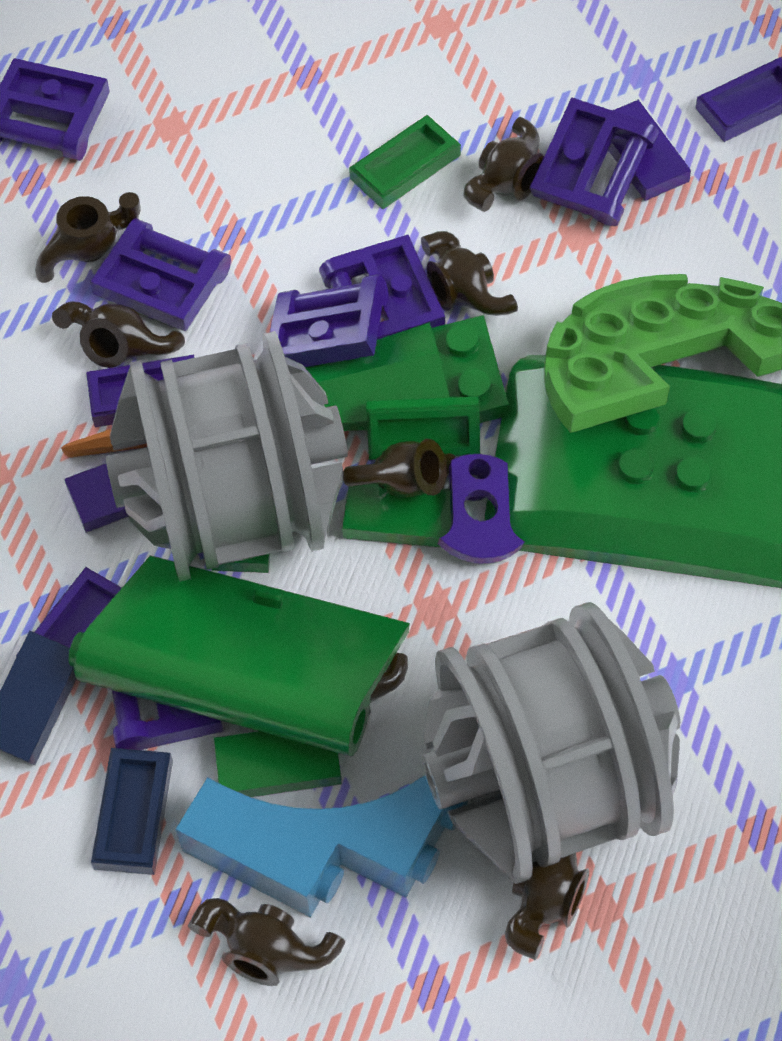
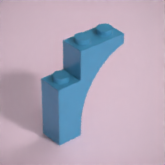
[175,775,469,918]

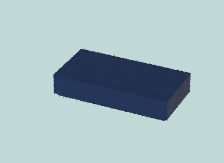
[0,630,76,766]
[91,748,173,875]

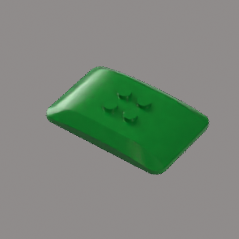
[484,355,782,588]

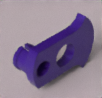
[437,454,525,564]

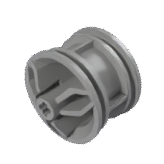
[105,331,348,582]
[421,602,681,884]

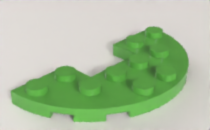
[544,274,782,433]

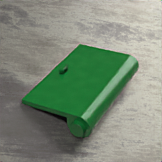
[68,555,410,756]

